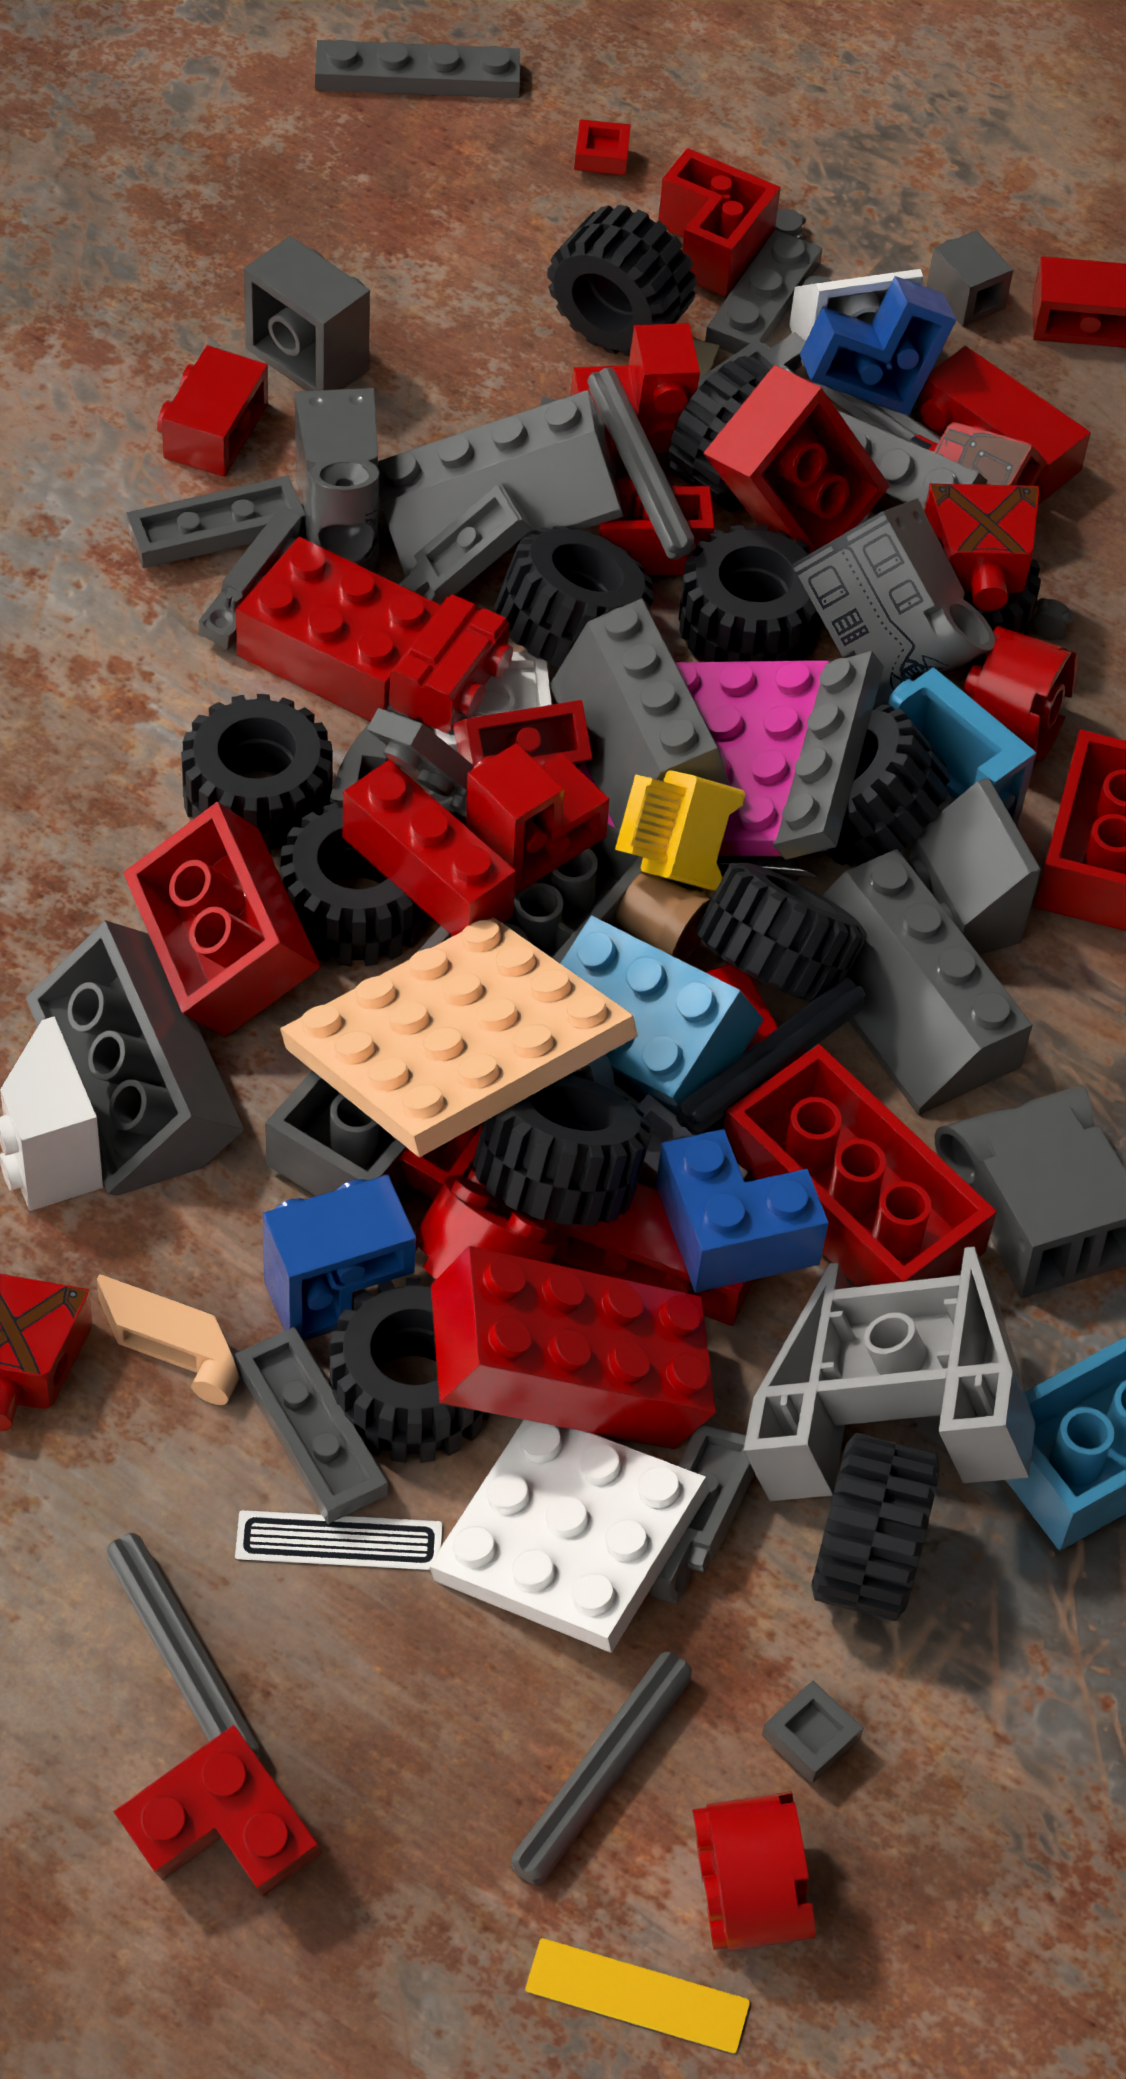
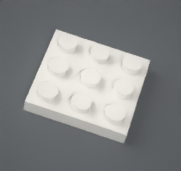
[429,1420,709,1653]

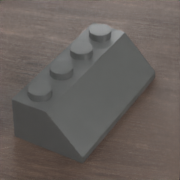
[378,390,624,578]
[549,598,731,830]
[822,849,1033,1115]
[26,920,244,1196]

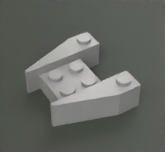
[743,1247,1035,1501]

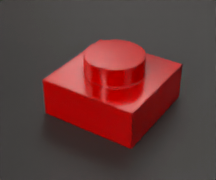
[574,119,631,175]

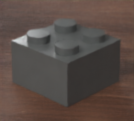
[244,235,370,391]

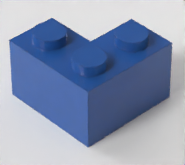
[800,276,957,416]
[656,1129,829,1293]
[262,1175,416,1341]

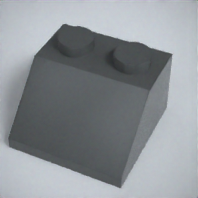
[907,778,1041,955]

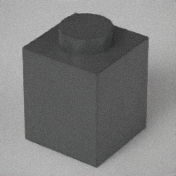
[926,230,1014,326]

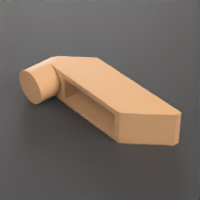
[97,1274,239,1405]

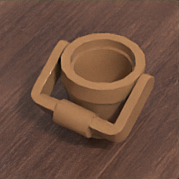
[615,872,716,962]

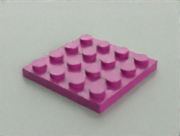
[578,661,830,856]

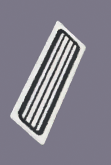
[235,1510,442,1570]

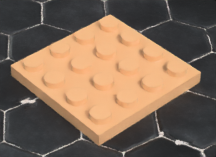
[280,917,638,1158]

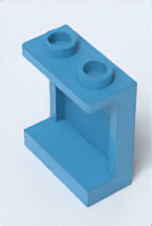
[888,667,1037,827]

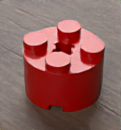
[963,626,1079,761]
[415,1167,562,1279]
[692,1791,816,1951]

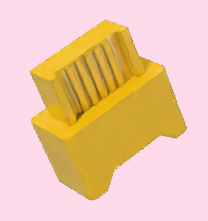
[615,770,745,891]

